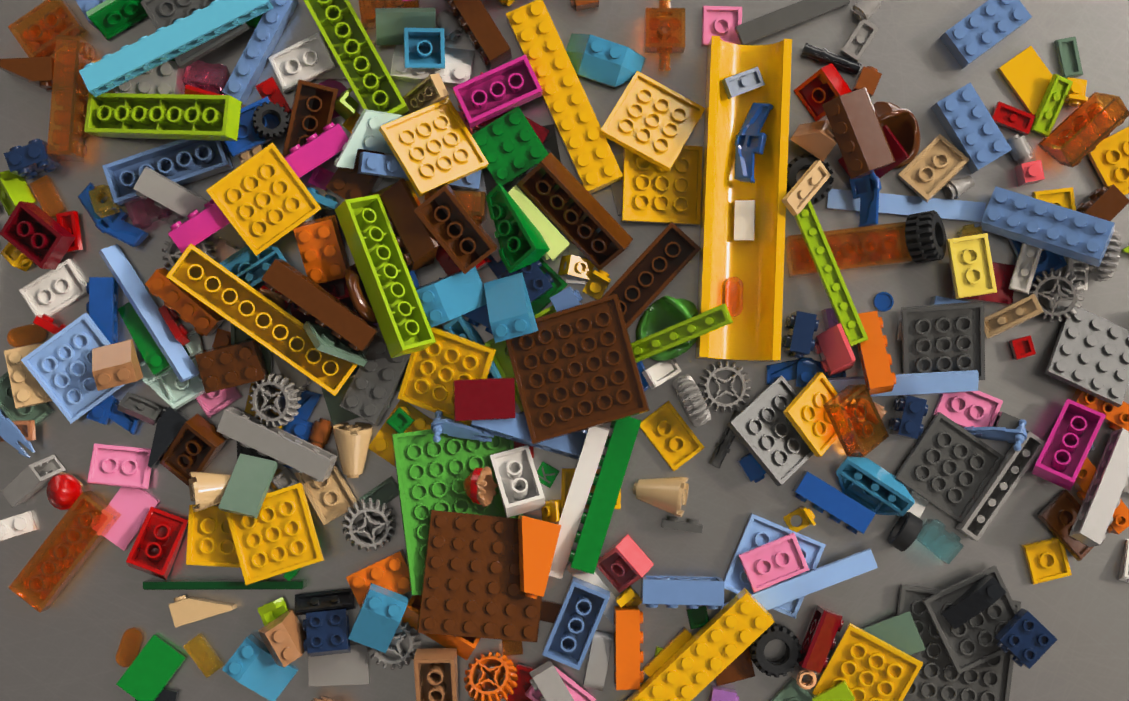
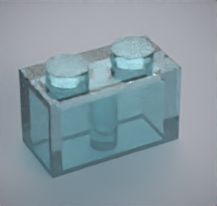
[916,519,964,564]

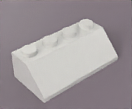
[390,45,475,88]

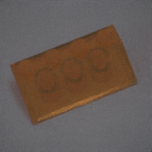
[1038,92,1129,168]

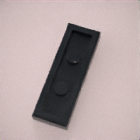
[295,588,356,616]

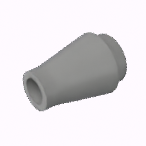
[943,176,975,200]

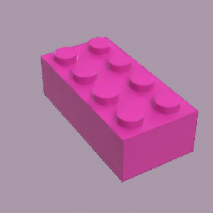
[453,54,543,128]
[1032,398,1106,491]

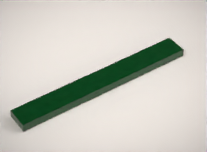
[143,579,307,590]

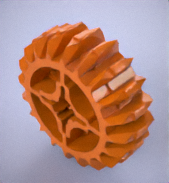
[464,651,518,701]

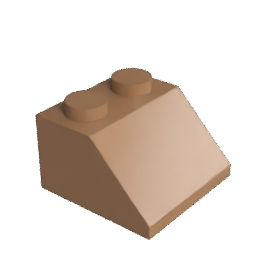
[790,120,837,162]
[92,339,143,391]
[258,609,307,667]

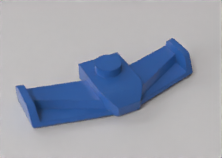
[734,103,774,183]
[849,172,882,228]
[78,182,149,247]
[765,357,846,387]
[281,390,323,469]
[86,395,140,435]

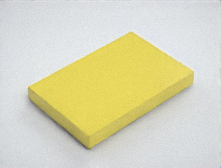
[946,233,997,299]

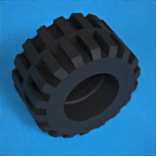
[786,154,834,205]
[905,210,946,263]
[749,624,802,678]

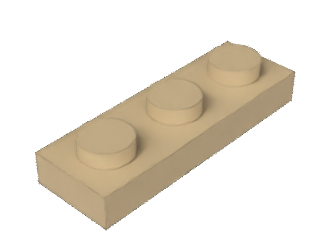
[781,160,831,216]
[984,294,1044,339]

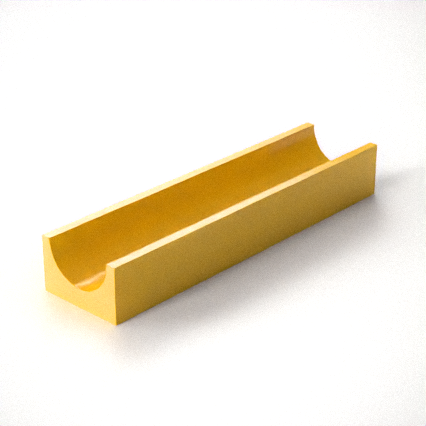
[695,36,792,362]

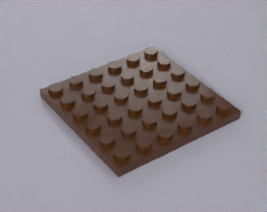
[506,294,650,444]
[417,510,547,642]

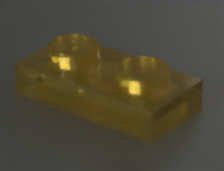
[183,633,224,678]

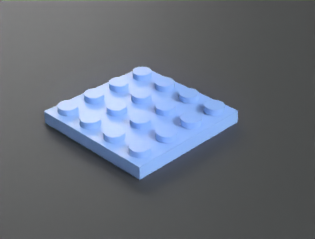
[21,312,125,424]
[724,513,826,619]

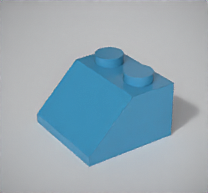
[403,28,445,69]

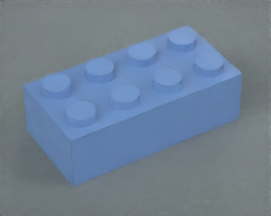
[940,0,1032,69]
[931,82,1012,174]
[641,575,724,609]
[542,576,610,670]

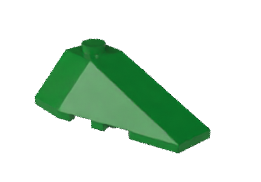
[486,184,550,273]
[118,302,190,375]

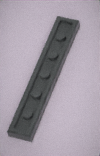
[735,0,850,45]

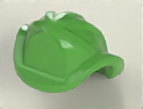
[636,296,698,361]

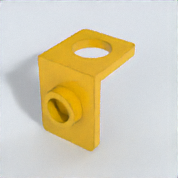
[558,255,594,280]
[541,499,562,522]
[783,506,816,532]

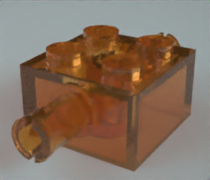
[644,0,685,71]

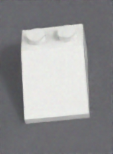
[490,445,545,518]

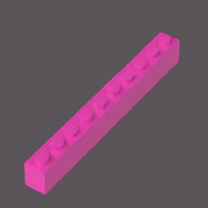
[168,122,349,254]

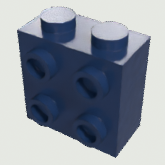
[4,139,61,180]
[497,260,554,304]
[782,311,819,359]
[888,395,928,439]
[994,608,1058,669]
[303,609,351,657]

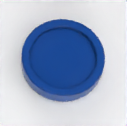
[873,292,894,312]

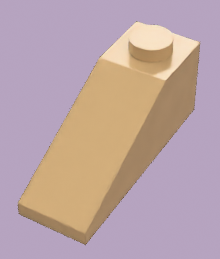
[168,595,237,628]

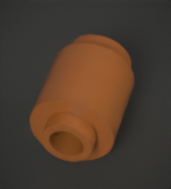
[309,418,333,449]

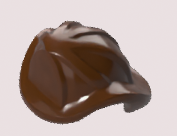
[873,101,920,169]
[345,264,378,324]

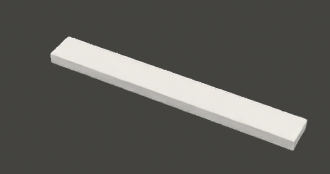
[549,426,609,579]

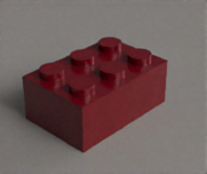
[0,201,76,270]

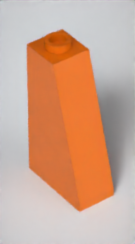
[518,515,561,599]

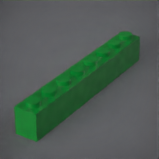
[568,417,641,575]

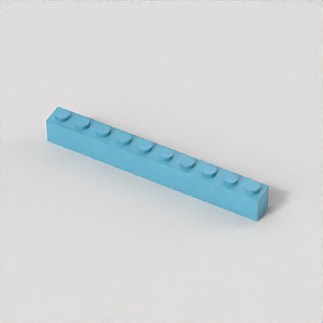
[79,0,273,97]

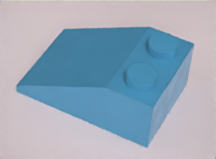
[416,266,487,328]
[484,272,539,343]
[348,583,409,653]
[222,634,298,701]

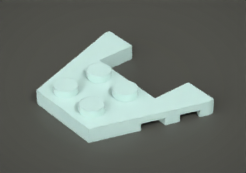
[334,109,404,169]
[139,330,205,410]

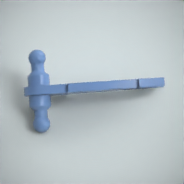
[0,409,35,458]
[431,410,494,443]
[964,419,1027,451]

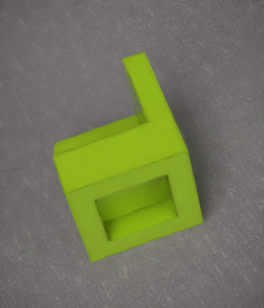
[334,87,359,120]
[257,597,288,626]

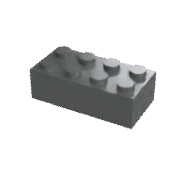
[339,335,411,426]

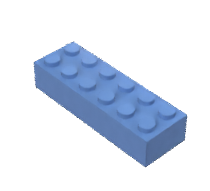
[102,140,233,207]
[981,186,1115,267]

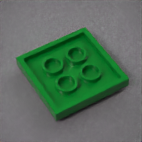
[472,106,549,186]

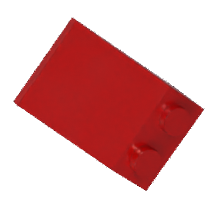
[126,507,188,580]

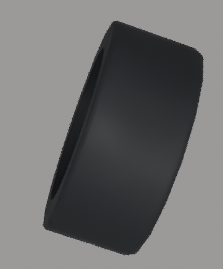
[888,512,923,552]

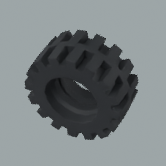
[252,102,289,141]

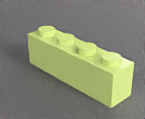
[508,185,570,262]

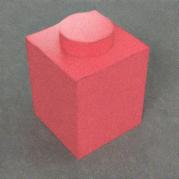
[1014,160,1045,187]

